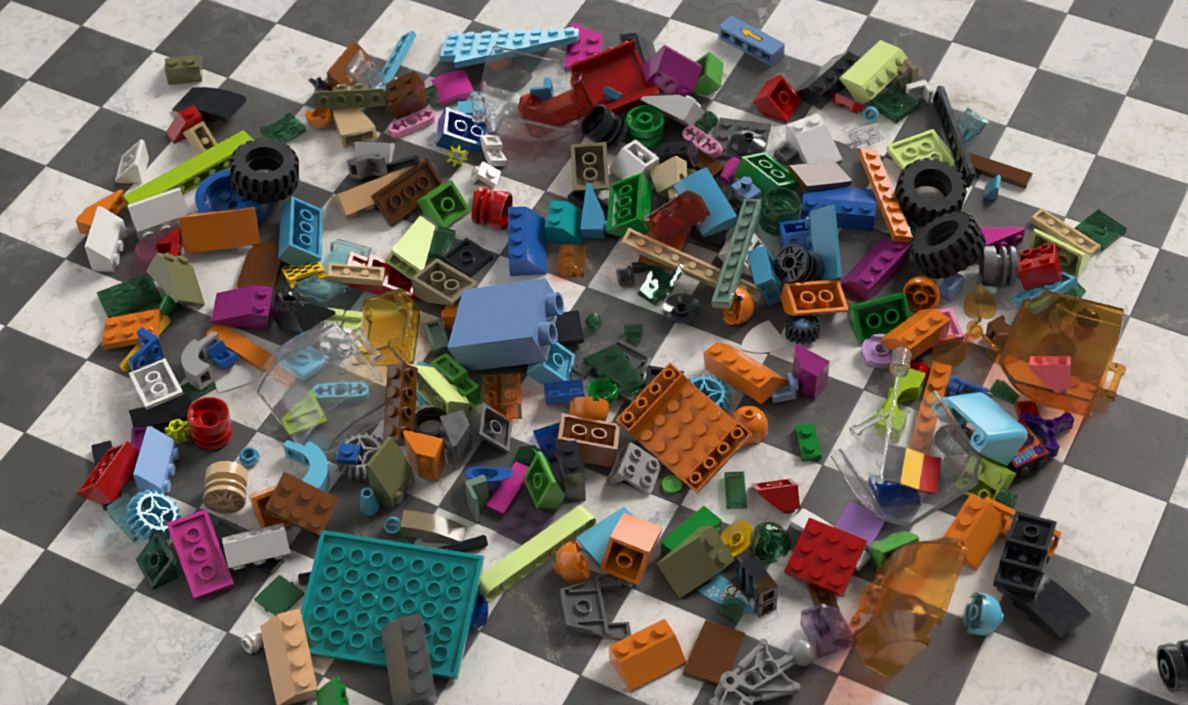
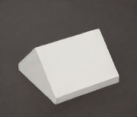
[115,139,149,184]
[355,142,395,163]

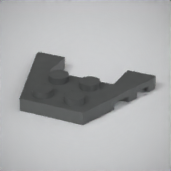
[571,339,650,404]
[559,574,631,641]

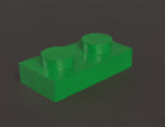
[795,423,822,461]

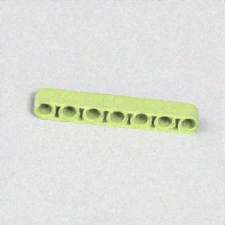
[478,506,597,601]

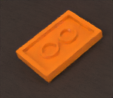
[101,309,162,350]

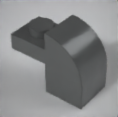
[347,153,388,179]

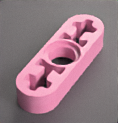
[388,109,436,138]
[682,125,723,158]

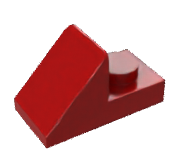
[157,229,183,257]

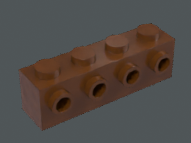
[383,363,418,447]

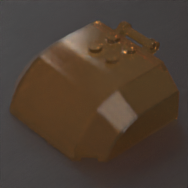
[999,290,1127,418]
[850,538,968,679]

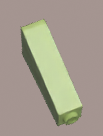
[385,216,435,280]

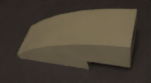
[400,510,466,544]

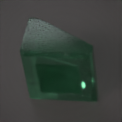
[513,445,541,467]

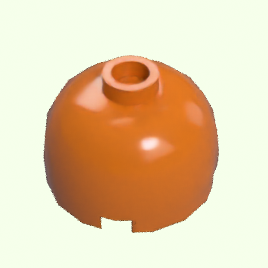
[902,276,940,313]
[719,287,754,325]
[570,397,609,421]
[731,406,768,445]
[553,540,590,583]

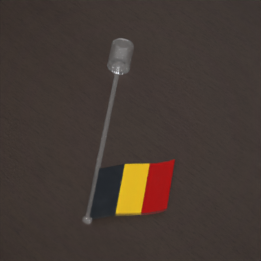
[876,347,942,494]

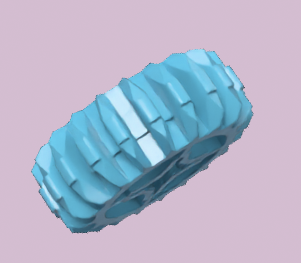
[688,374,731,413]
[125,489,181,543]

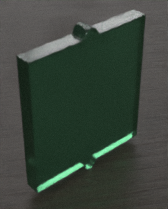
[254,574,305,616]

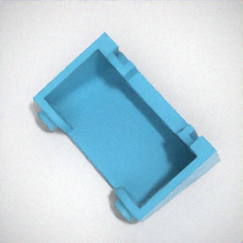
[931,392,1028,466]

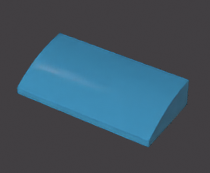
[673,168,737,237]

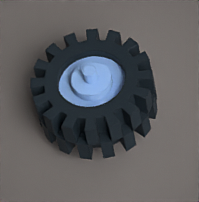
[785,315,820,345]

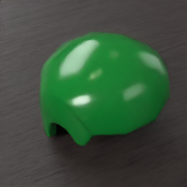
[587,378,618,405]

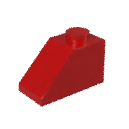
[166,106,203,144]

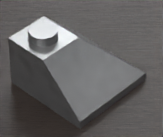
[467,402,513,453]

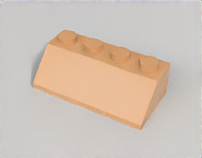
[332,169,405,218]
[260,609,318,705]

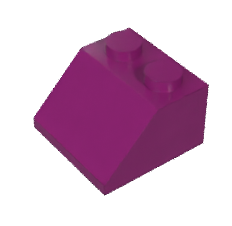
[792,344,830,400]

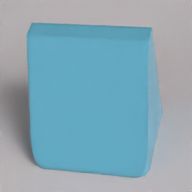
[983,175,1001,200]

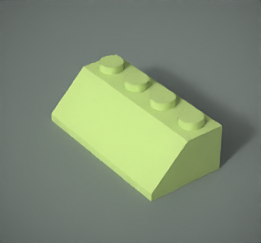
[839,40,907,104]

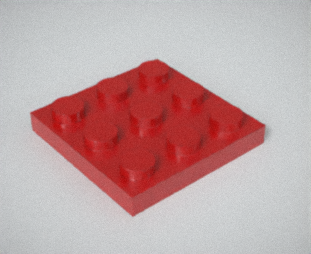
[784,517,867,598]

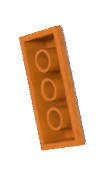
[703,342,788,404]

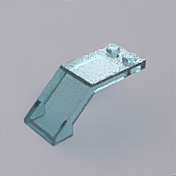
[293,239,372,302]

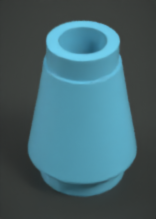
[359,488,380,516]

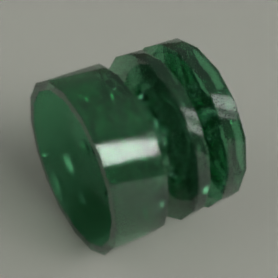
[759,187,801,236]

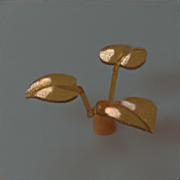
[931,284,1020,367]

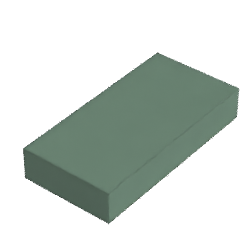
[423,319,449,355]

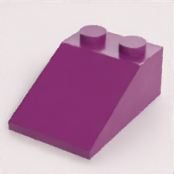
[211,285,273,330]

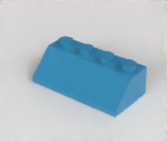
[278,196,323,266]
[805,205,842,281]

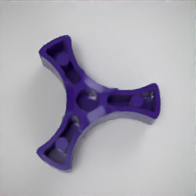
[1022,411,1074,457]

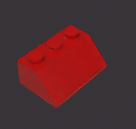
[76,441,140,505]

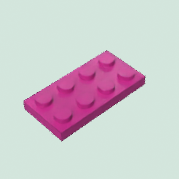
[167,509,234,600]

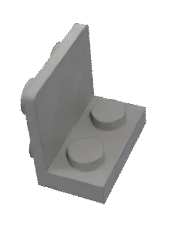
[606,442,663,495]

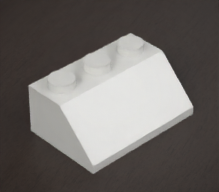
[127,187,190,244]
[85,206,128,272]
[222,523,290,570]

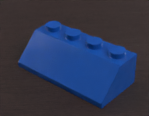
[508,206,547,276]

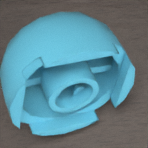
[964,592,1003,636]

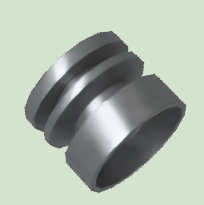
[979,246,1018,285]

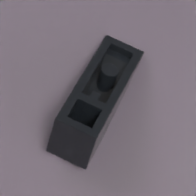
[129,395,190,428]

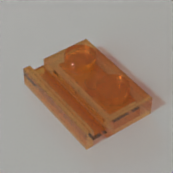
[557,244,587,278]

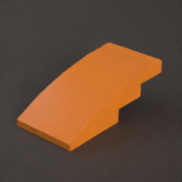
[179,207,261,253]

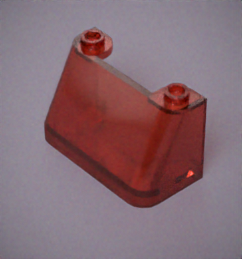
[517,69,593,137]

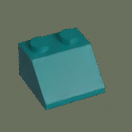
[545,200,583,245]

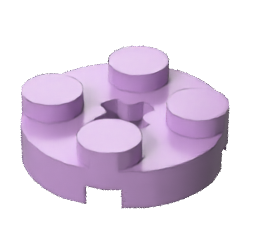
[861,334,900,369]

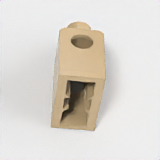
[649,156,687,203]

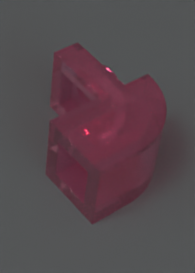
[135,233,165,276]

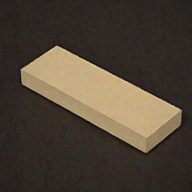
[326,263,385,286]

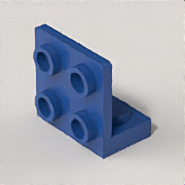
[128,327,165,371]

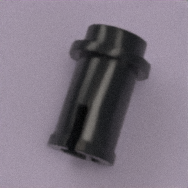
[631,262,655,274]

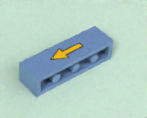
[718,16,785,67]

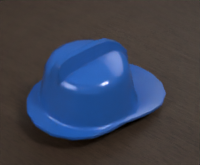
[465,466,513,493]

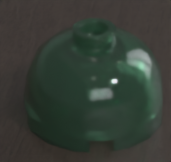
[749,521,791,564]

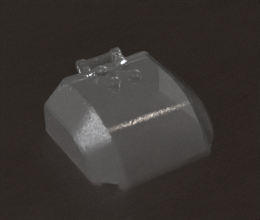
[470,45,583,143]
[257,319,386,454]
[831,390,982,527]

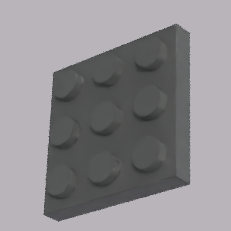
[712,117,771,161]

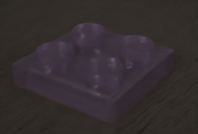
[496,499,553,545]

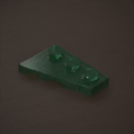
[583,344,645,395]

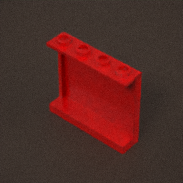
[570,40,659,115]

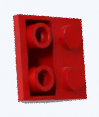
[1017,243,1062,290]

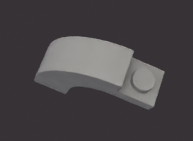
[181,331,220,391]

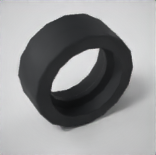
[414,407,447,438]

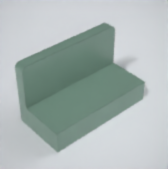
[465,474,489,522]

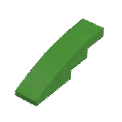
[430,353,493,410]

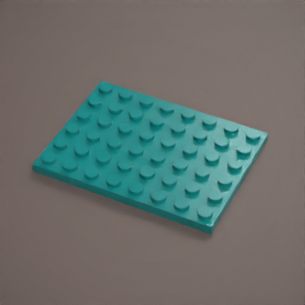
[301,530,485,680]

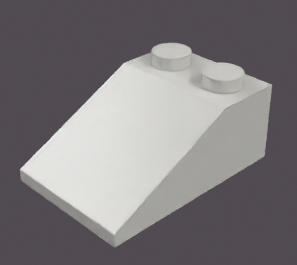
[641,95,705,127]
[786,113,842,164]
[129,358,183,409]

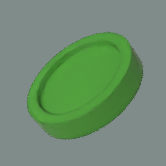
[662,476,682,494]

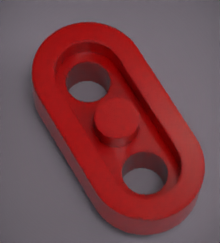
[831,92,864,114]

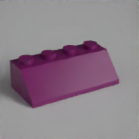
[840,238,911,302]

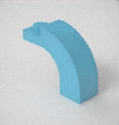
[283,440,330,492]

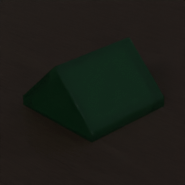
[136,530,182,589]

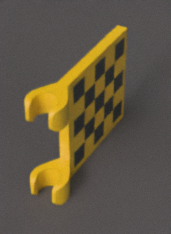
[281,261,326,289]

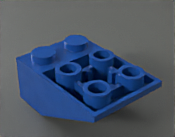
[778,219,811,251]

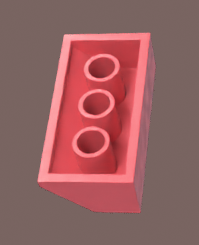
[1029,356,1071,393]

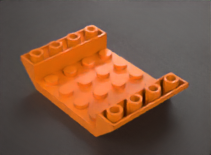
[616,363,753,494]

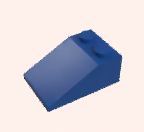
[436,107,494,151]

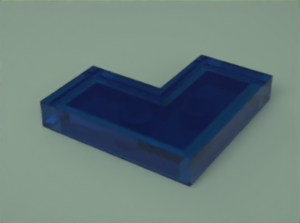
[533,422,560,463]

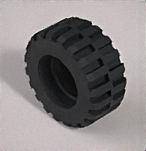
[230,138,299,204]
[895,158,967,227]
[910,211,986,279]

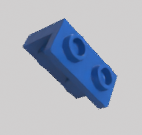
[544,379,585,405]

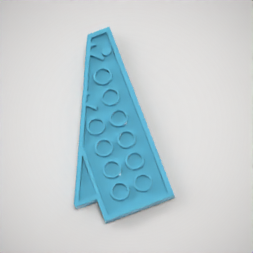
[440,27,579,68]

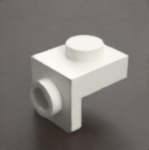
[905,80,933,104]
[471,161,501,187]

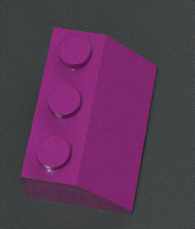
[642,45,702,97]

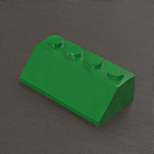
[606,173,652,237]

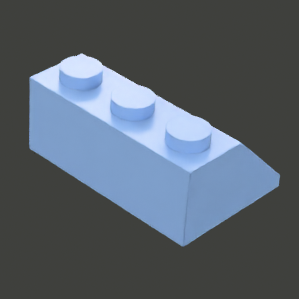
[133,426,180,497]

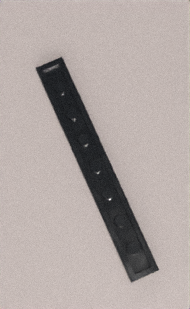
[932,86,976,188]

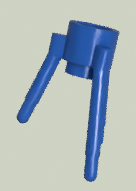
[947,375,992,398]

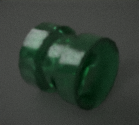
[695,111,718,134]

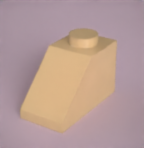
[183,121,217,154]

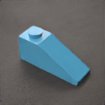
[580,183,607,239]

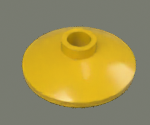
[720,521,754,557]

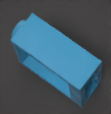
[748,245,783,306]

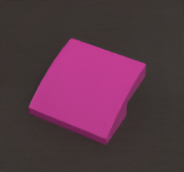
[431,70,475,106]

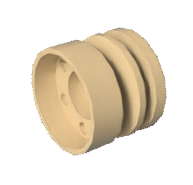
[203,461,248,514]

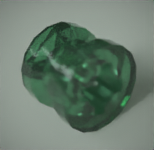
[995,488,1019,509]

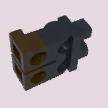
[736,552,778,618]

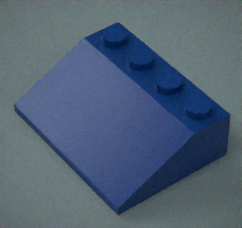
[801,187,876,231]

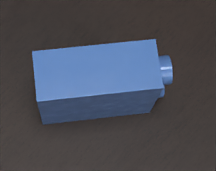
[447,278,564,372]

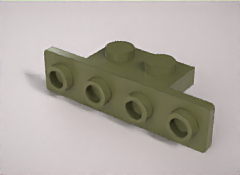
[315,83,386,109]

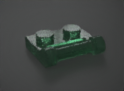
[260,112,306,144]

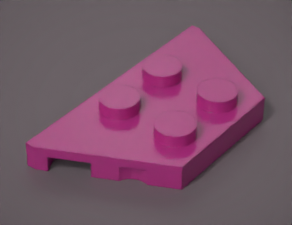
[564,23,603,72]

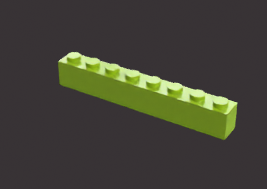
[123,130,254,210]

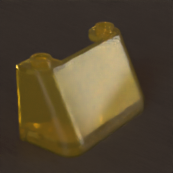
[354,288,420,366]

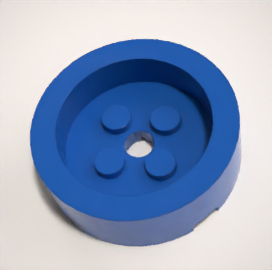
[195,169,270,224]

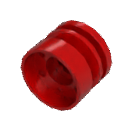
[471,186,513,230]
[187,397,232,450]

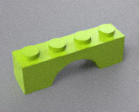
[874,366,926,442]

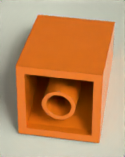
[600,513,662,585]

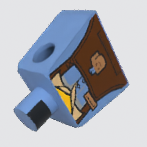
[727,177,763,216]

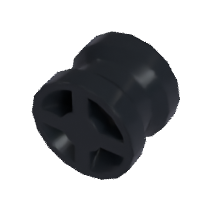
[616,266,635,286]

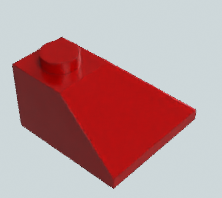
[751,478,801,514]

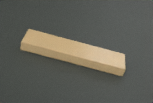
[1030,208,1101,258]

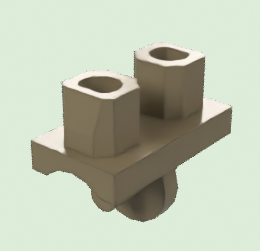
[895,58,923,91]

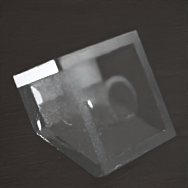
[346,49,385,89]

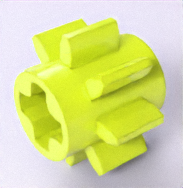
[446,145,467,167]
[165,419,191,444]

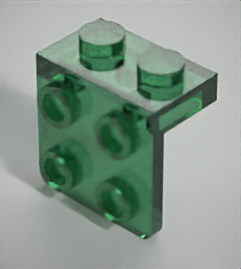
[637,262,684,306]

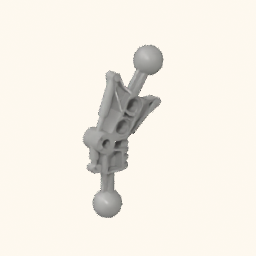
[709,638,816,705]

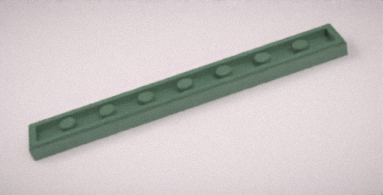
[711,199,762,308]

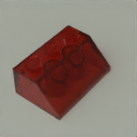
[643,189,711,244]

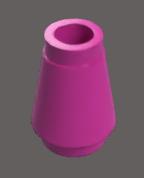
[719,157,740,183]

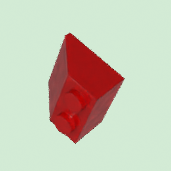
[753,74,802,122]

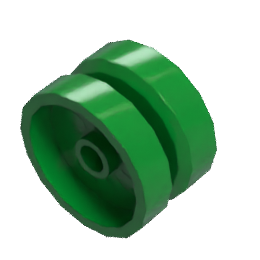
[626,105,664,150]

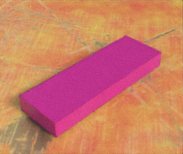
[486,462,529,517]

